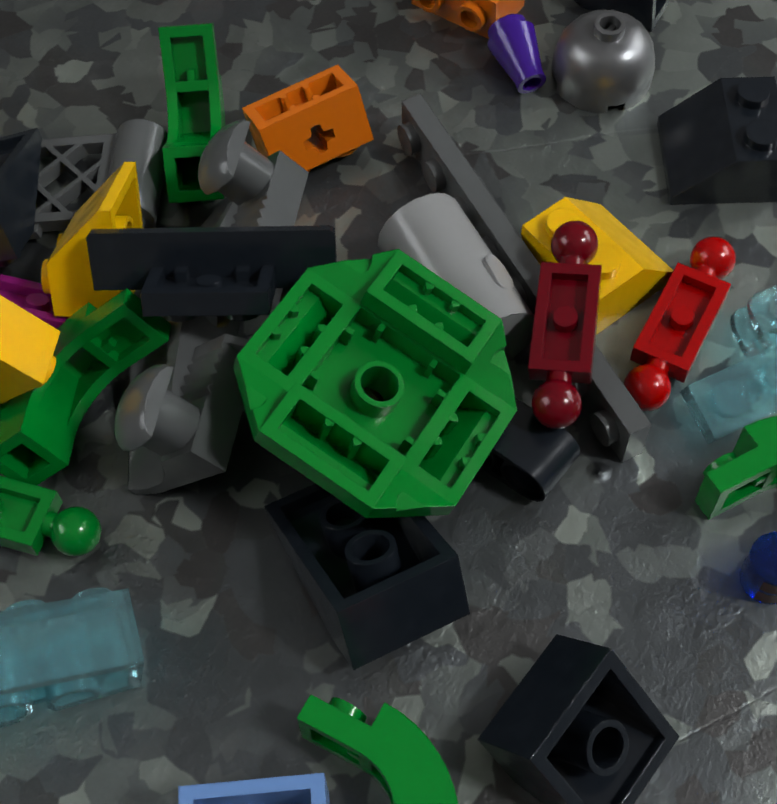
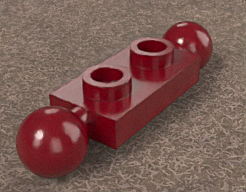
[528,221,602,429]

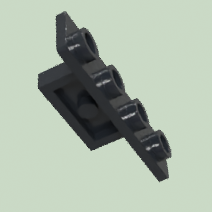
[86,225,337,322]

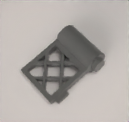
[29,119,168,240]

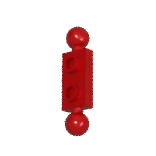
[623,237,736,411]

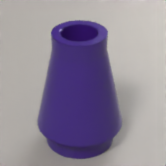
[487,14,546,94]

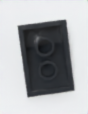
[264,483,470,670]

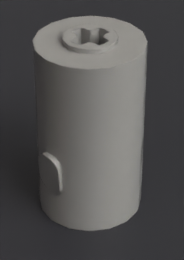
[377,193,534,362]

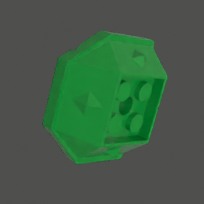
[233,249,517,518]

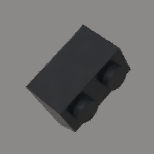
[657,76,777,205]
[478,634,679,804]

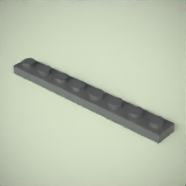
[397,93,652,463]

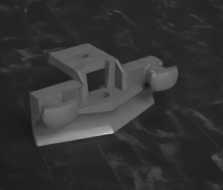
[114,119,365,495]

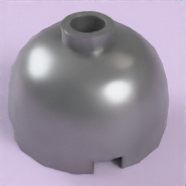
[551,10,655,113]

